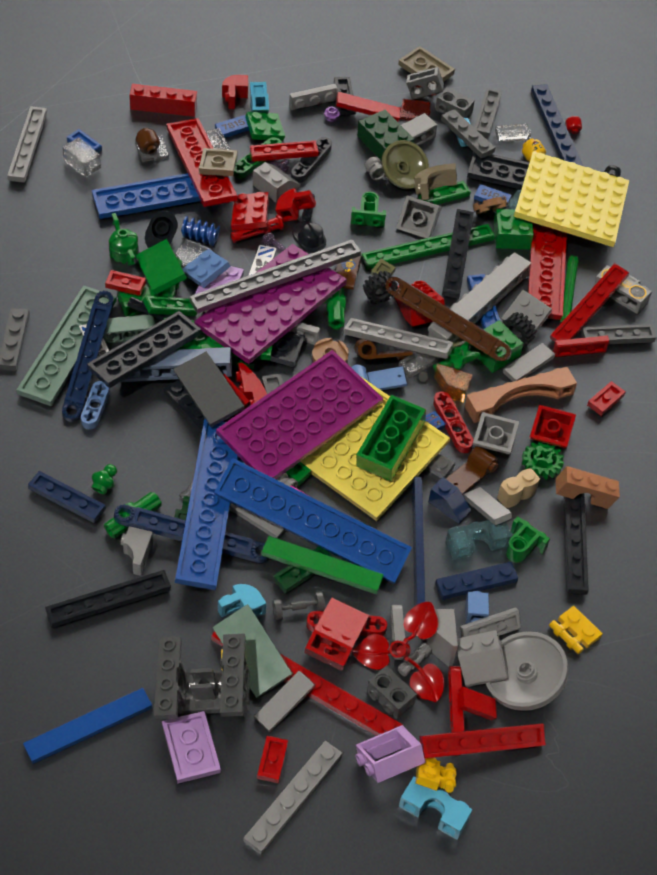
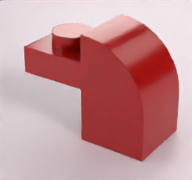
[222,75,248,109]
[276,188,316,222]

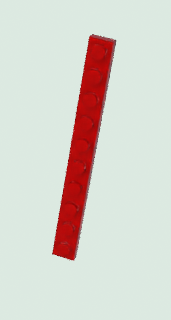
[211,631,403,736]

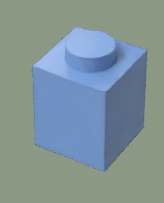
[465,591,489,624]

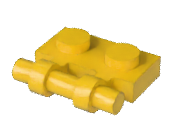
[549,605,603,654]
[415,758,456,793]

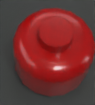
[565,116,582,134]

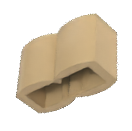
[497,469,540,508]

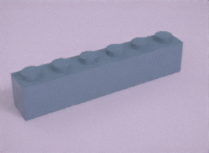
[122,347,233,382]

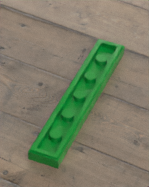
[261,536,384,594]

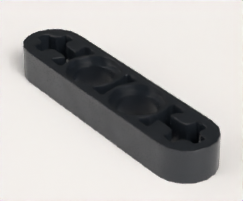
[291,137,332,183]

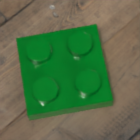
[245,112,285,141]

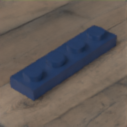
[28,471,106,523]
[435,562,518,600]

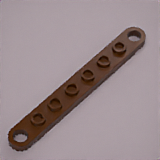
[385,277,511,361]

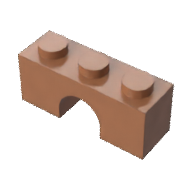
[556,466,620,509]

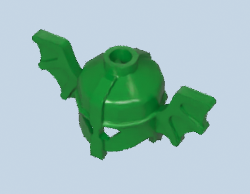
[108,213,139,266]

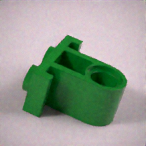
[350,191,386,227]
[506,516,550,563]

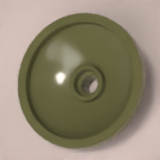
[382,140,429,189]

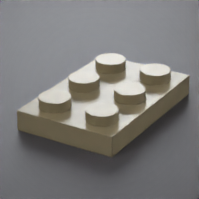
[398,46,455,84]

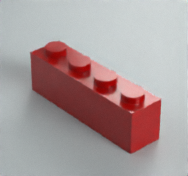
[129,84,197,117]

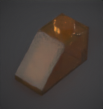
[434,363,473,402]

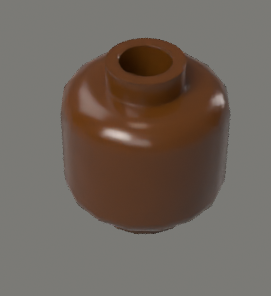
[135,128,160,154]

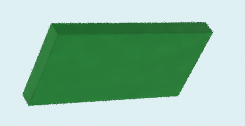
[136,239,187,295]

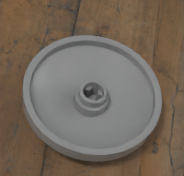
[486,632,569,710]

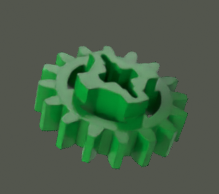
[522,441,564,480]

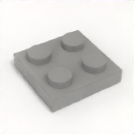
[502,290,553,331]

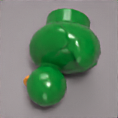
[91,464,117,495]

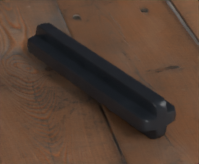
[127,297,171,321]

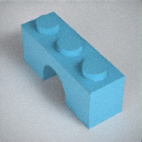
[399,777,473,840]

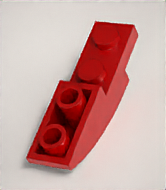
[235,363,267,406]

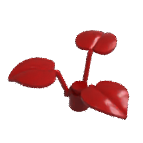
[352,602,444,702]

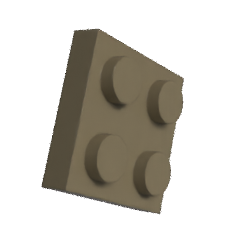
[199,148,238,176]

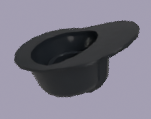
[144,211,178,248]
[292,222,327,252]

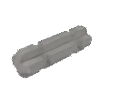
[398,643,432,676]

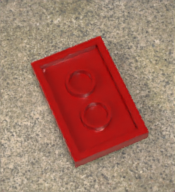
[231,192,270,231]

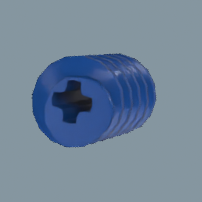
[181,216,220,246]

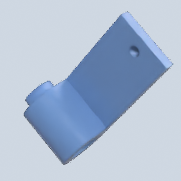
[351,365,407,390]

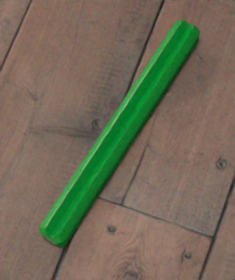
[560,255,579,322]

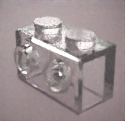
[63,137,101,177]

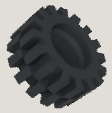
[363,271,398,304]
[503,312,537,347]

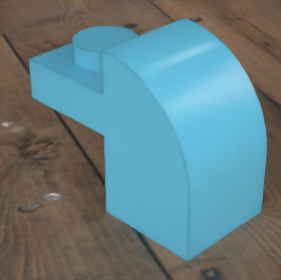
[250,82,269,113]
[218,584,266,618]

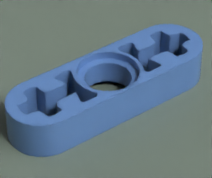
[81,381,110,429]

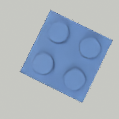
[183,249,231,288]

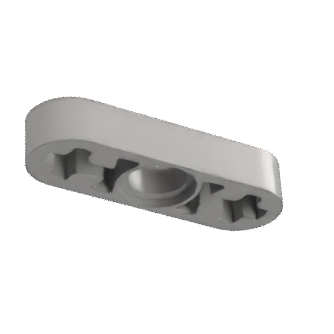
[390,605,405,660]

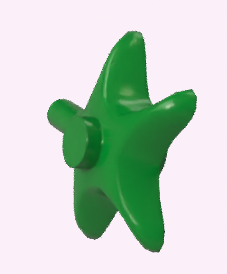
[433,342,480,372]

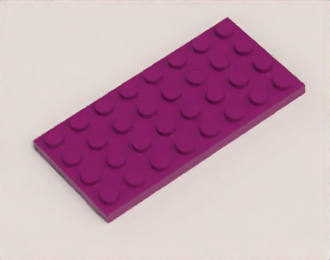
[194,244,347,364]
[216,350,383,479]

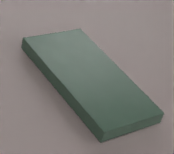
[213,604,293,698]

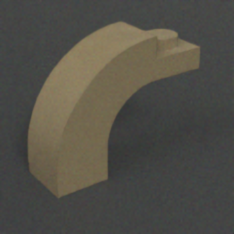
[414,163,457,200]

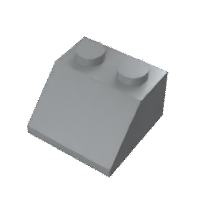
[253,162,301,203]
[396,196,442,238]
[473,412,519,455]
[422,609,458,667]
[457,630,508,687]

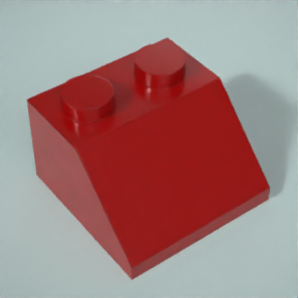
[529,405,576,449]

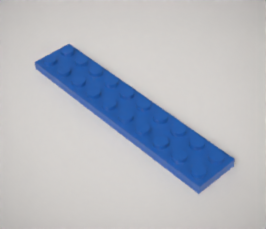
[175,418,238,590]
[214,458,412,584]

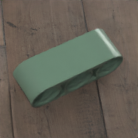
[103,315,155,343]

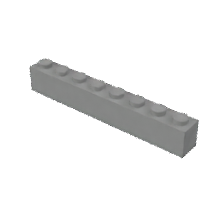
[428,252,531,342]

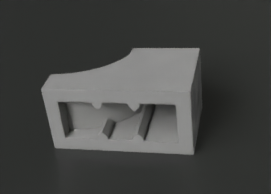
[121,526,153,576]

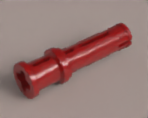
[231,215,284,243]

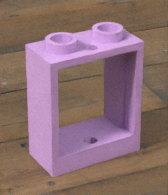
[355,725,425,783]

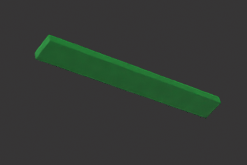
[361,224,495,270]

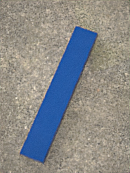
[23,688,153,764]

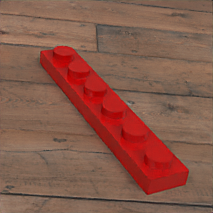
[550,263,629,342]
[419,723,546,758]

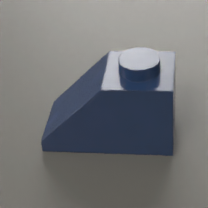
[428,477,471,524]

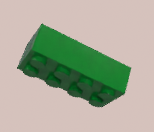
[356,395,426,482]

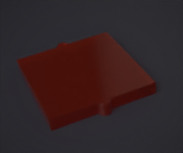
[400,99,431,120]

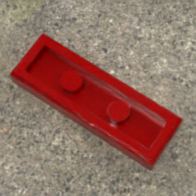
[553,335,609,357]

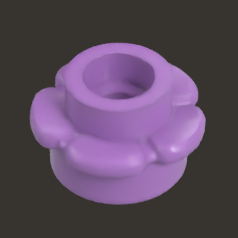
[324,107,340,122]

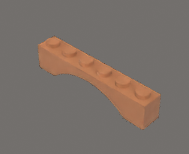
[465,367,577,423]

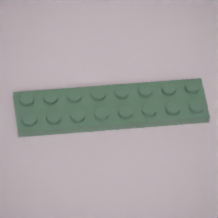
[17,285,117,406]

